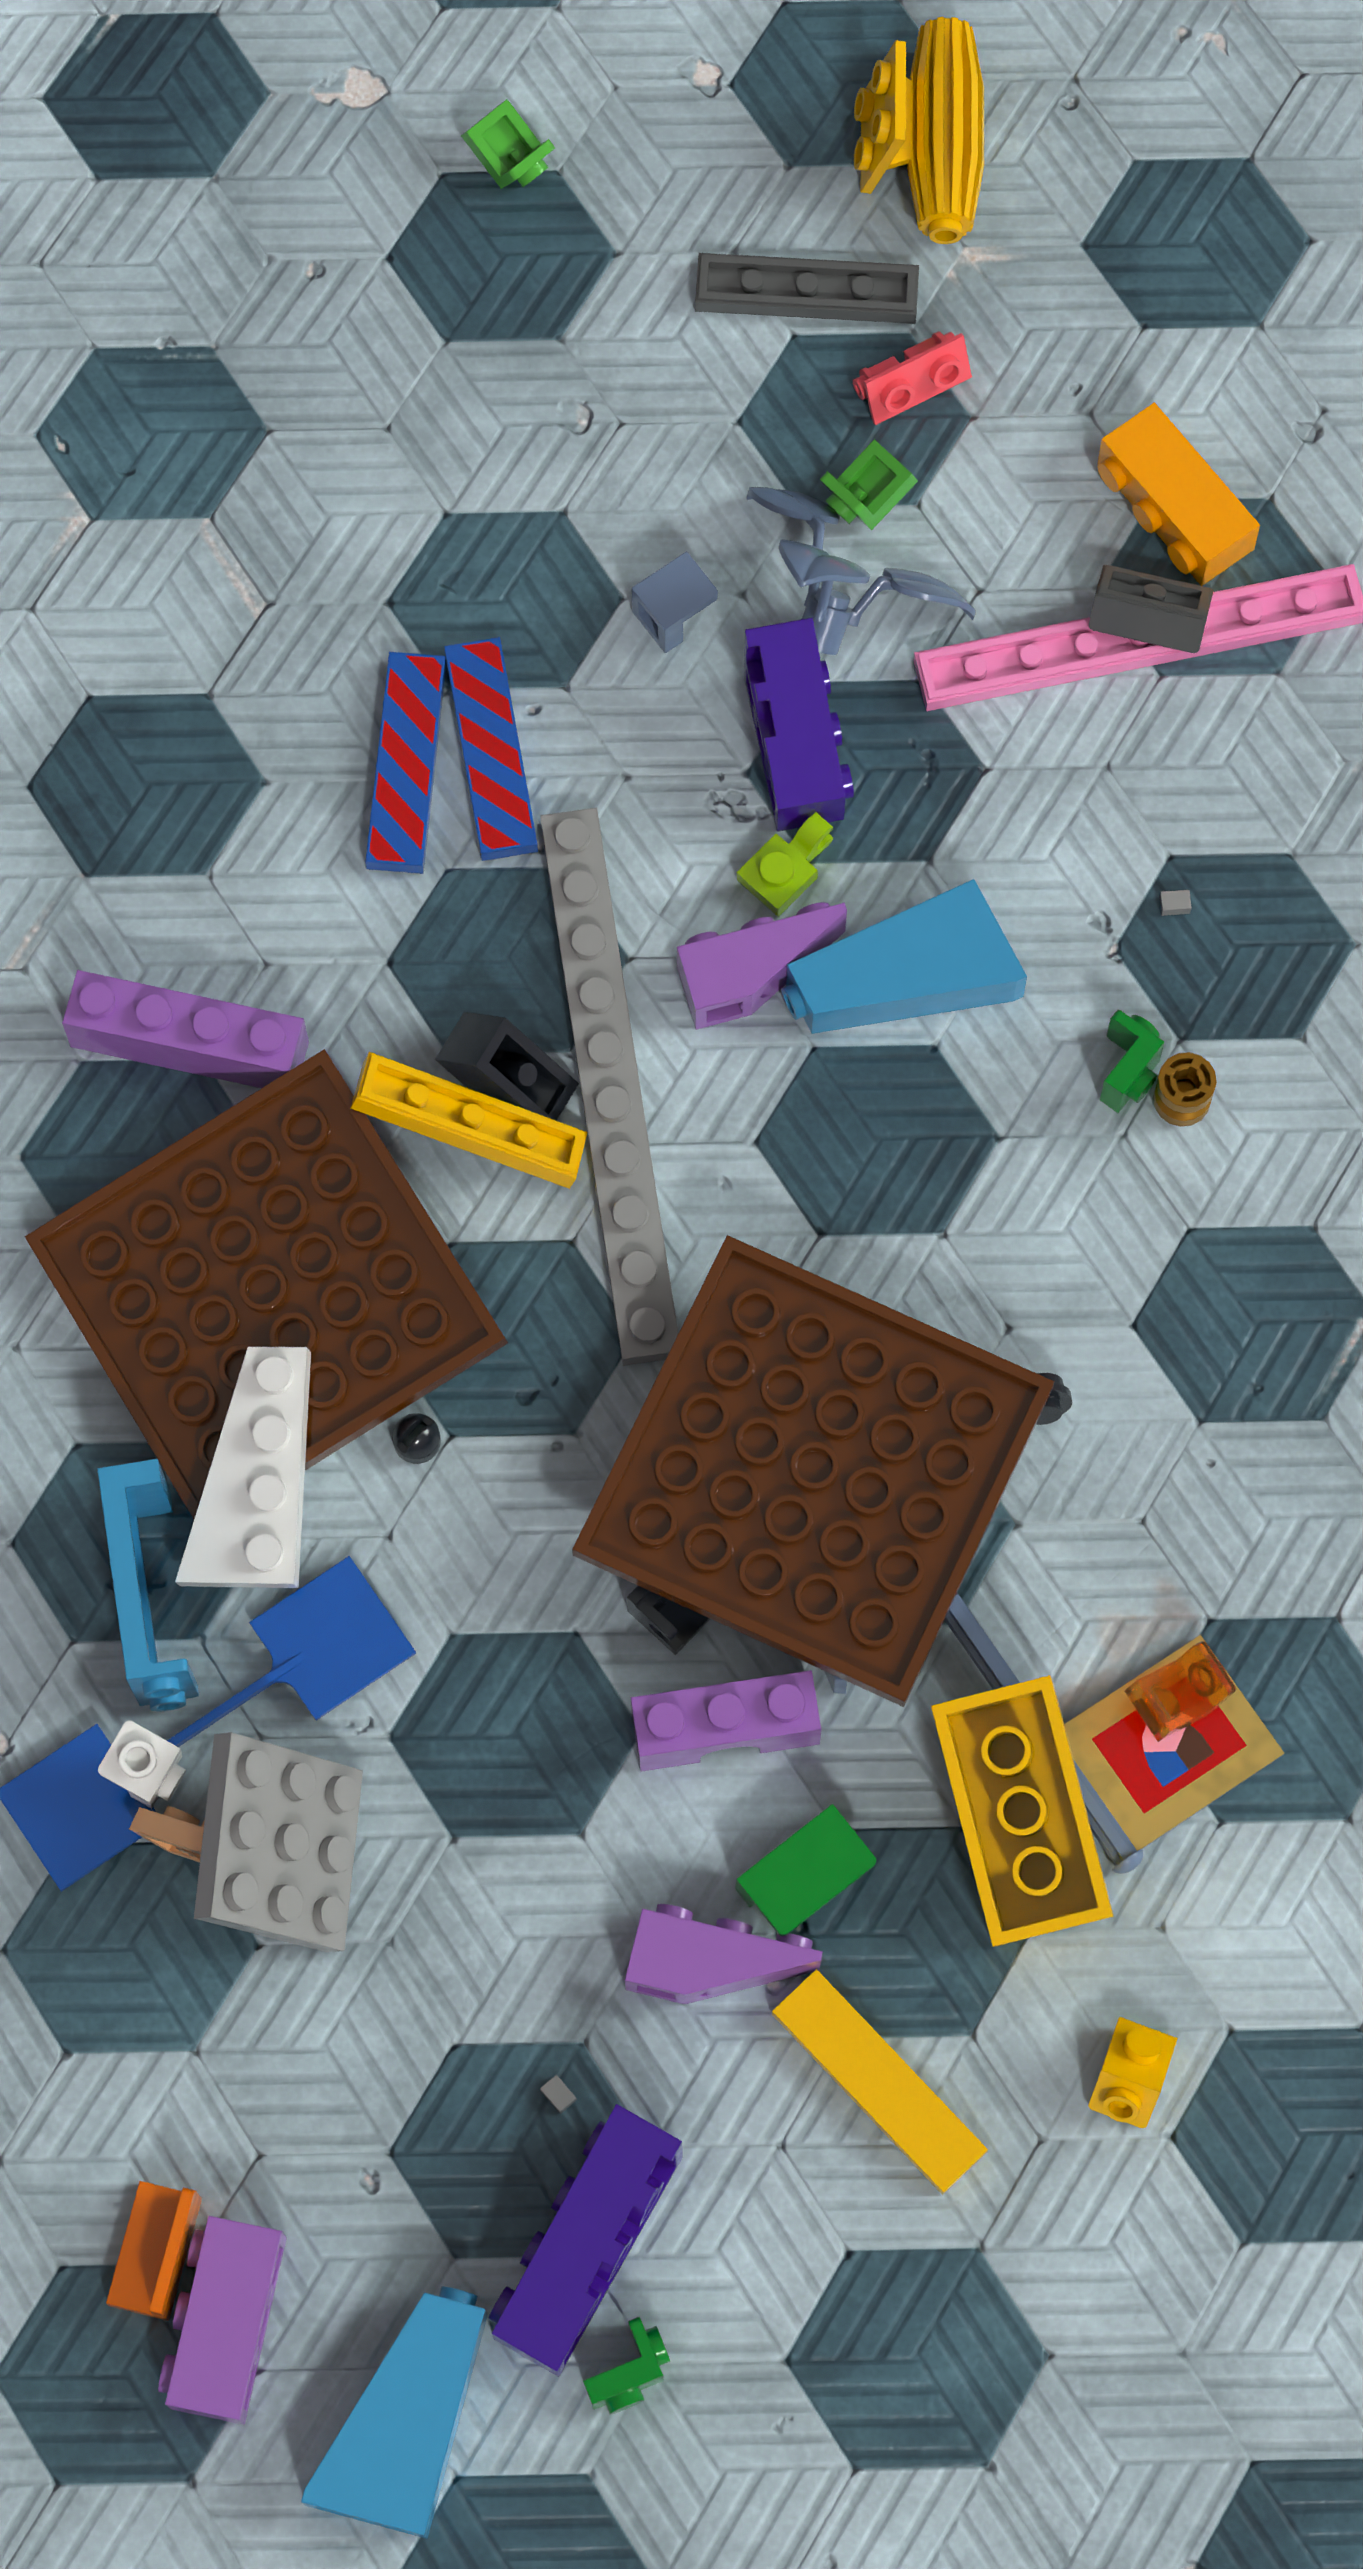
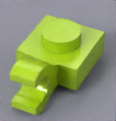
[736,812,833,917]

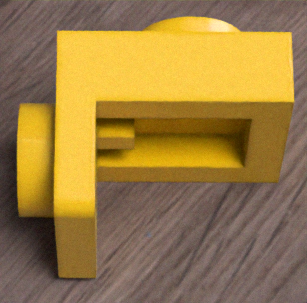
[1088,2017,1178,2128]

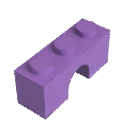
[631,1670,822,1772]

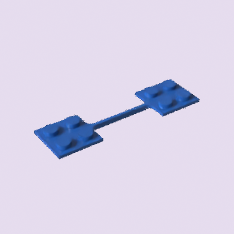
[0,1556,416,1892]

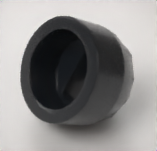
[392,1413,441,1464]

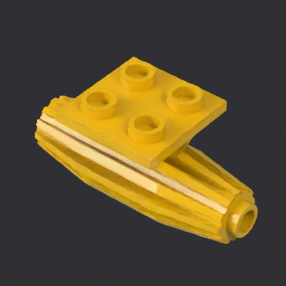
[854,17,984,244]

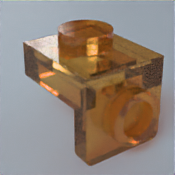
[1124,1641,1236,1742]

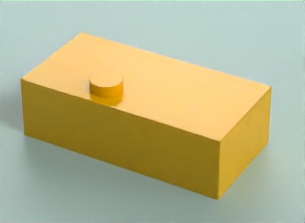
[931,1675,1114,1947]

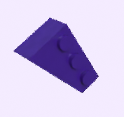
[744,618,854,832]

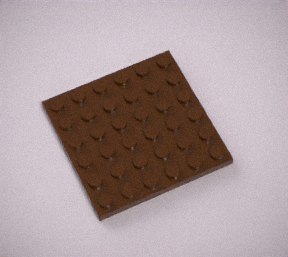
[24,1049,508,1519]
[572,1235,1055,1707]

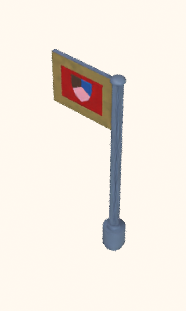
[945,1593,1285,1874]

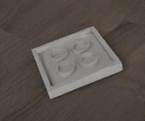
[194,1732,363,1952]

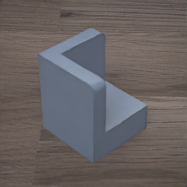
[632,551,718,653]

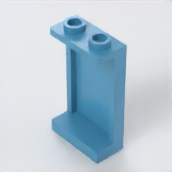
[97,1459,199,1712]

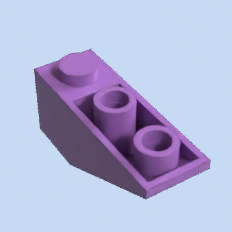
[677,902,847,1030]
[625,1904,823,2004]

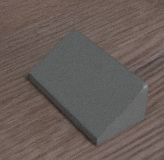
[1089,565,1214,653]

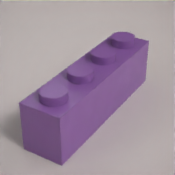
[62,970,309,1088]

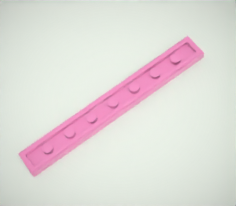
[913,564,1363,711]

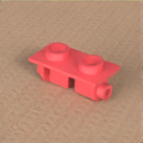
[852,331,972,425]

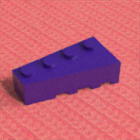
[488,2104,683,2377]

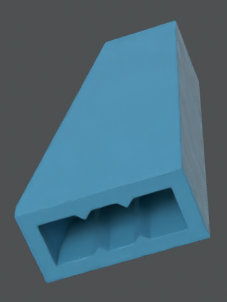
[781,879,1027,1034]
[301,2286,488,2539]

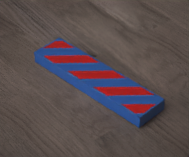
[444,637,538,861]
[365,652,447,874]

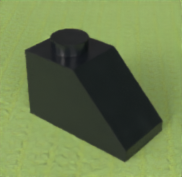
[435,1012,579,1121]

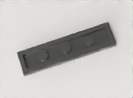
[695,253,919,324]

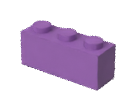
[158,2216,287,2425]

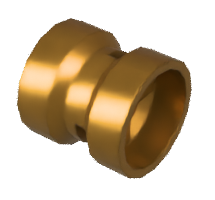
[1153,1052,1217,1127]

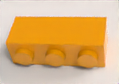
[1097,402,1260,586]

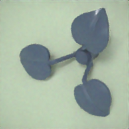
[746,487,976,655]

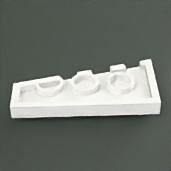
[175,1347,311,1588]

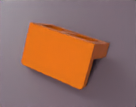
[106,2181,202,2321]

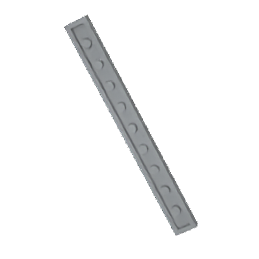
[540,808,678,1366]

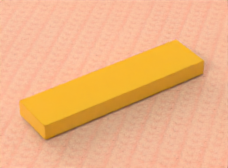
[350,1052,587,1189]
[772,1969,988,2195]

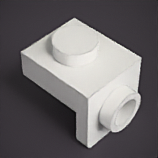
[98,1720,186,1809]

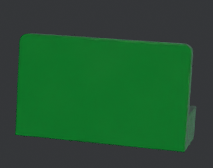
[735,1804,876,1936]

